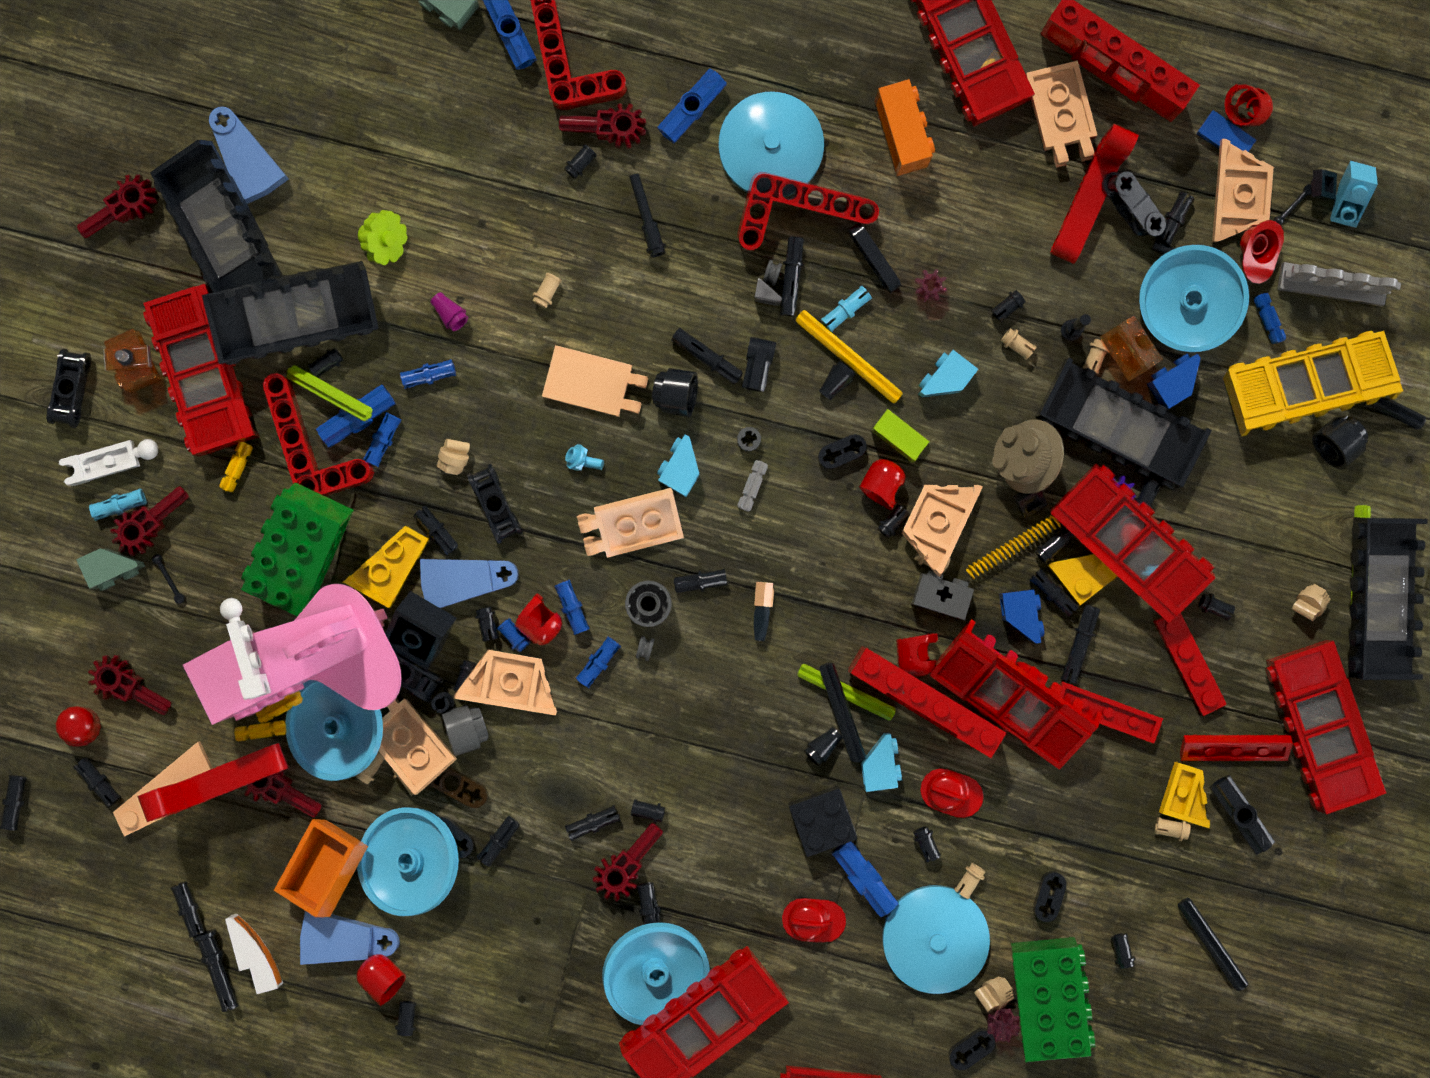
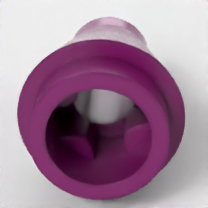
[430,292,468,331]

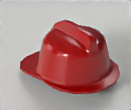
[1240,220,1284,284]
[920,768,984,818]
[782,898,846,942]

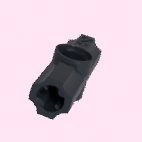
[1209,775,1275,855]

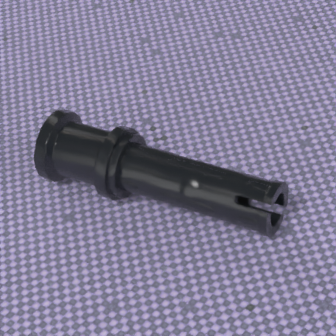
[193,929,239,1012]

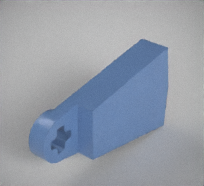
[209,107,289,204]
[420,559,519,608]
[300,911,400,965]

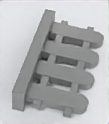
[1277,262,1401,307]

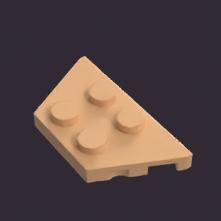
[1212,139,1274,243]
[902,485,983,577]
[454,650,557,715]

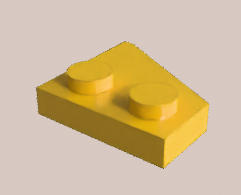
[1047,554,1117,605]
[1159,762,1210,828]

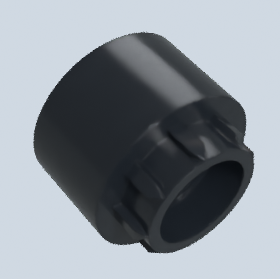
[652,368,698,417]
[1312,416,1368,470]

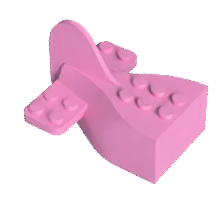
[183,584,401,725]

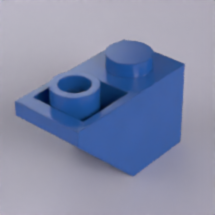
[1147,353,1200,409]
[999,590,1044,643]

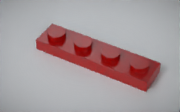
[1153,613,1227,716]
[1059,681,1163,743]
[1180,735,1293,761]

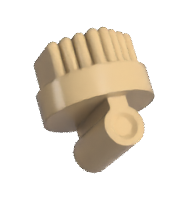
[437,439,470,475]
[1292,584,1330,621]
[974,976,1014,1013]

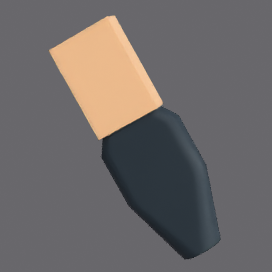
[754,582,774,641]

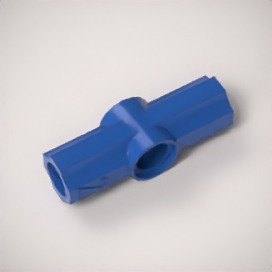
[482,0,537,70]
[657,68,727,144]
[316,385,396,448]
[832,842,899,917]

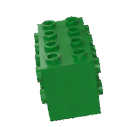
[241,482,354,617]
[1011,937,1096,1062]

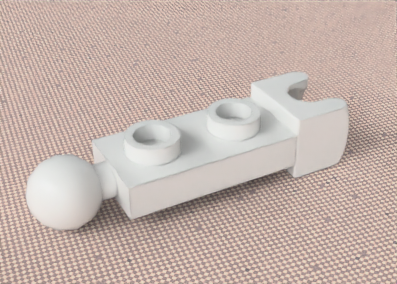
[59,439,158,486]
[220,598,271,700]

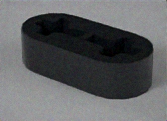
[818,434,867,469]
[438,815,475,858]
[1033,871,1067,922]
[948,1028,995,1070]

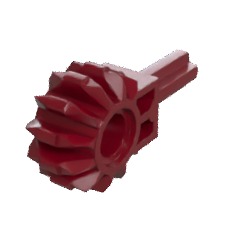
[559,103,647,149]
[77,174,158,238]
[110,486,189,556]
[88,655,172,715]
[243,771,322,818]
[593,823,663,901]

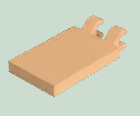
[1026,61,1097,168]
[542,345,648,417]
[577,488,684,558]
[379,697,457,795]

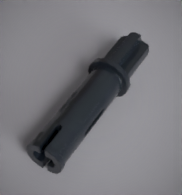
[780,236,804,317]
[671,327,743,384]
[1060,605,1100,684]

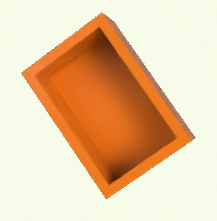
[874,79,935,176]
[274,819,368,918]

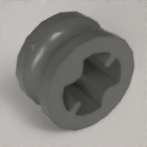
[763,260,782,286]
[737,427,761,451]
[636,635,655,662]

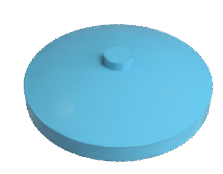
[719,92,824,197]
[1139,245,1249,352]
[285,680,383,781]
[357,807,459,916]
[882,885,990,994]
[602,923,710,1025]

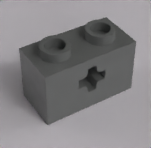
[911,570,974,620]

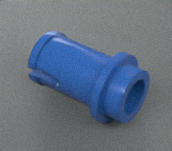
[497,618,530,653]

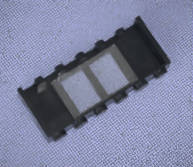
[150,140,283,303]
[202,261,379,365]
[1035,358,1212,490]
[1348,517,1428,680]

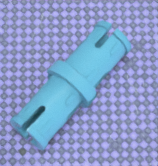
[821,286,872,332]
[89,488,147,521]

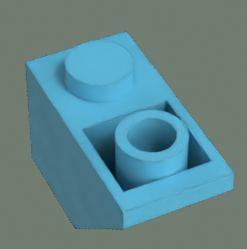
[1330,161,1378,228]
[918,350,978,397]
[657,434,699,497]
[861,733,902,792]

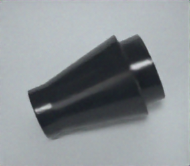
[819,360,856,400]
[804,727,843,766]

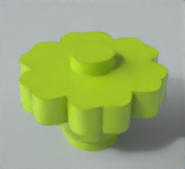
[358,210,407,265]

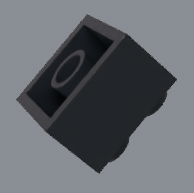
[385,591,457,670]
[788,785,858,857]

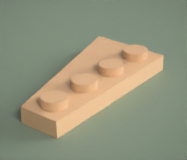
[113,741,213,836]

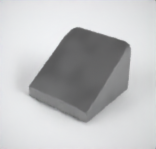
[754,278,782,306]

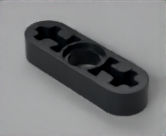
[848,222,902,293]

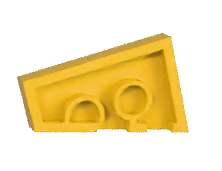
[343,526,430,608]

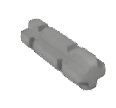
[738,460,768,512]

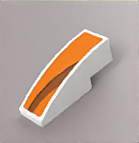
[225,914,283,994]

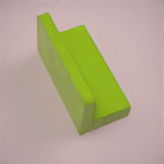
[871,409,930,463]

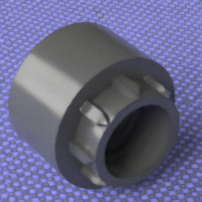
[625,581,672,627]
[441,704,489,756]

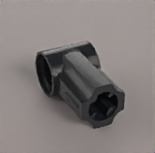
[742,337,777,392]

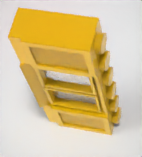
[1223,331,1403,437]

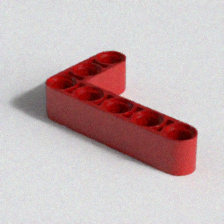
[530,0,627,110]
[1050,124,1139,264]
[737,172,879,250]
[263,373,374,496]
[137,743,288,822]

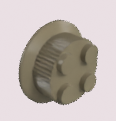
[992,420,1064,494]

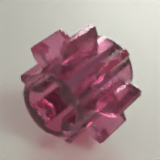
[914,269,947,302]
[987,1009,1020,1043]

